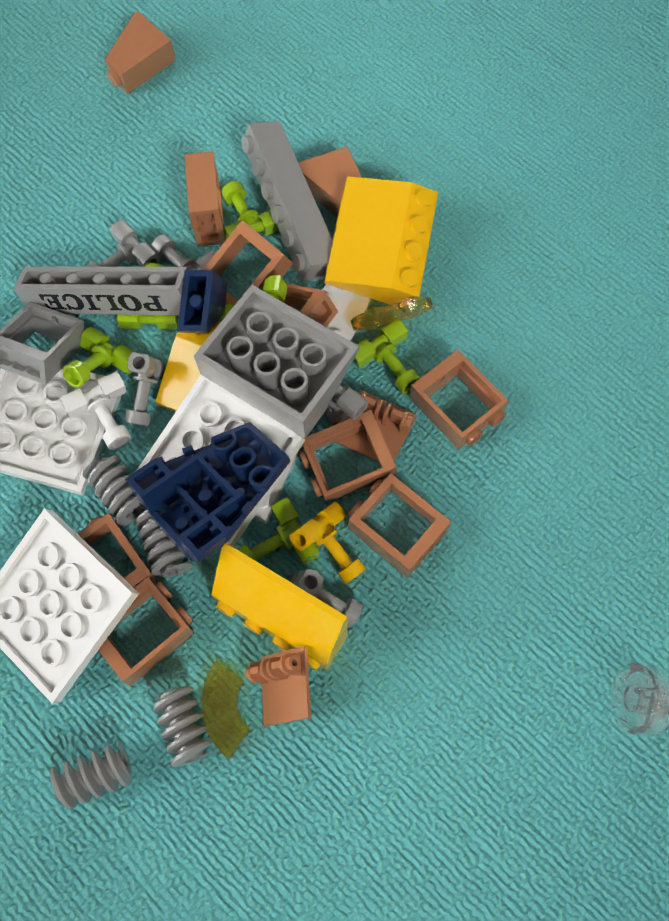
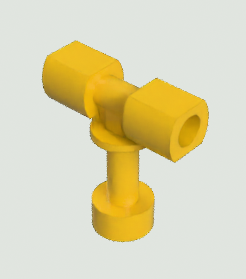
[289,502,366,584]

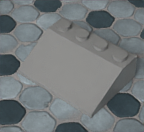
[194,285,359,438]

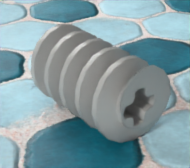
[82,456,144,526]
[136,510,194,577]
[153,686,212,768]
[50,740,132,809]

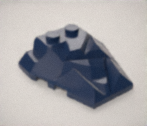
[125,422,291,563]

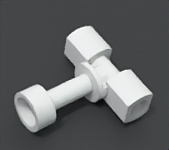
[59,371,131,450]

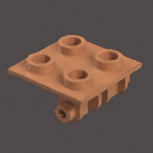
[336,390,418,462]
[245,646,311,726]

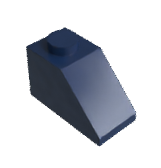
[177,270,228,334]

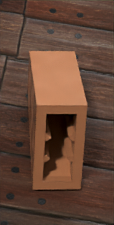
[105,11,176,94]
[298,147,362,218]

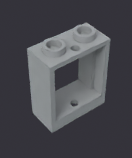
[0,302,84,385]

